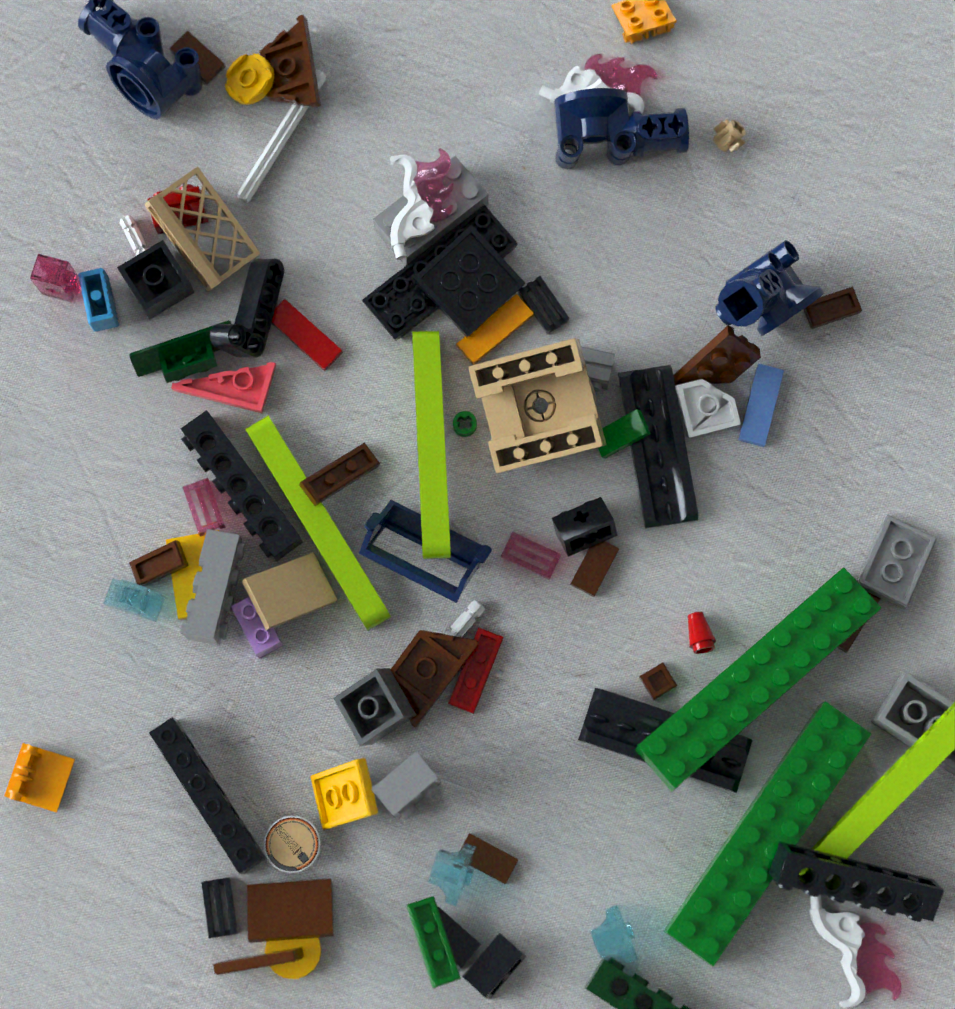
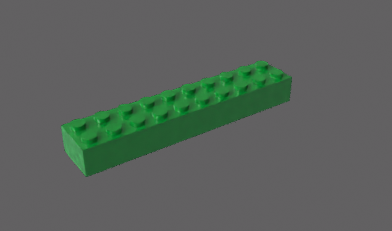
[635,567,881,792]
[663,701,871,967]

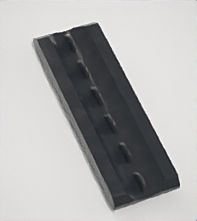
[362,205,518,341]
[618,365,698,529]
[578,688,753,793]

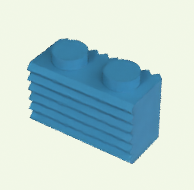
[78,268,119,332]

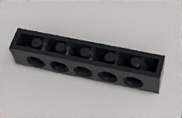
[180,410,303,561]
[149,717,266,874]
[769,842,944,922]

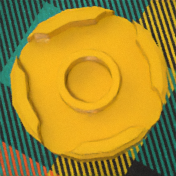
[225,53,274,105]
[265,938,322,979]

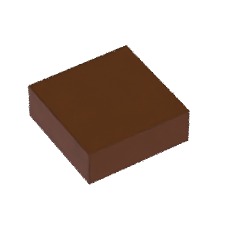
[639,662,677,700]

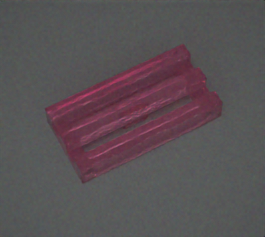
[183,478,226,537]
[501,532,561,580]

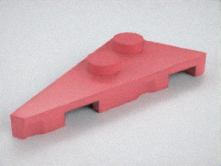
[171,362,276,414]

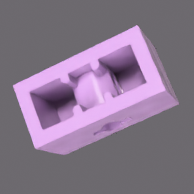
[231,597,284,658]

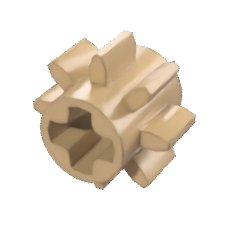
[713,119,746,152]

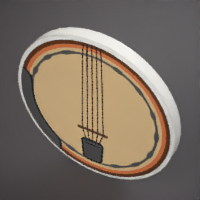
[264,816,320,873]

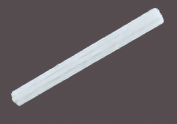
[237,69,326,203]

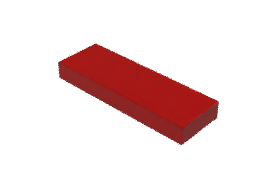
[272,299,343,371]
[448,627,504,714]

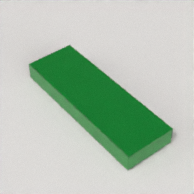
[406,896,461,989]

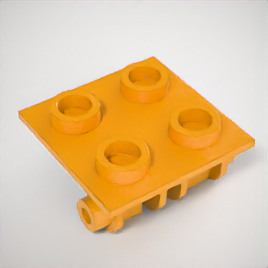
[611,0,677,44]
[4,743,75,813]

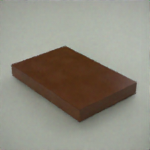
[247,879,334,943]

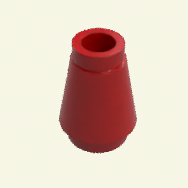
[687,612,716,654]

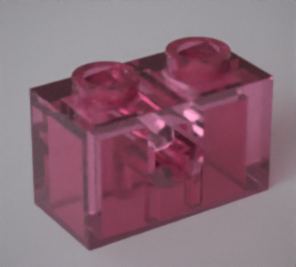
[30,254,81,303]

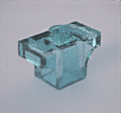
[103,579,165,622]
[428,843,476,906]
[589,905,638,964]

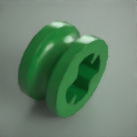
[453,411,477,437]

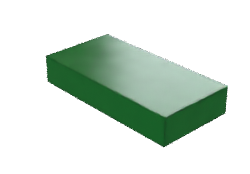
[598,409,651,458]

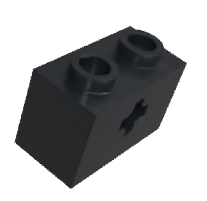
[552,497,618,557]

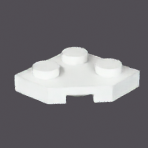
[675,379,741,438]

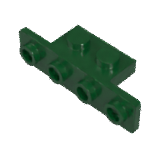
[129,320,232,383]

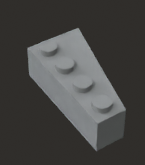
[180,529,245,646]

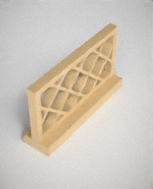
[144,166,261,291]

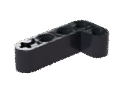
[210,258,284,357]

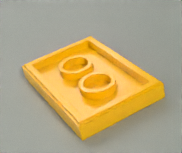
[166,530,220,620]
[311,758,379,830]

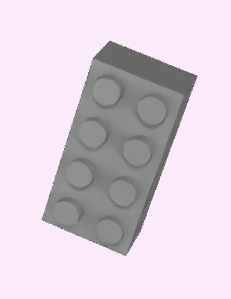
[373,156,489,266]
[871,673,955,776]
[371,751,441,820]

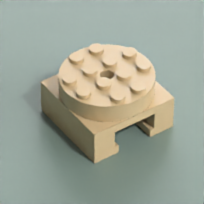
[468,338,606,473]

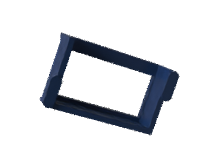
[358,500,492,603]

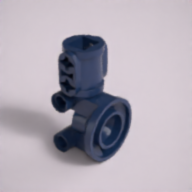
[78,0,202,119]
[554,88,689,169]
[715,240,825,336]

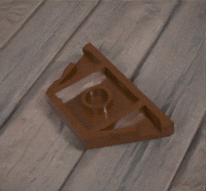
[260,14,321,107]
[673,325,761,385]
[390,630,480,728]

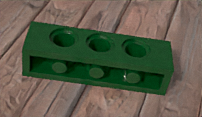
[584,957,690,1009]

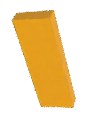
[456,294,534,365]

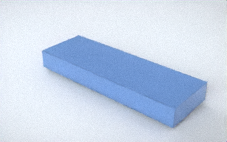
[738,363,784,447]

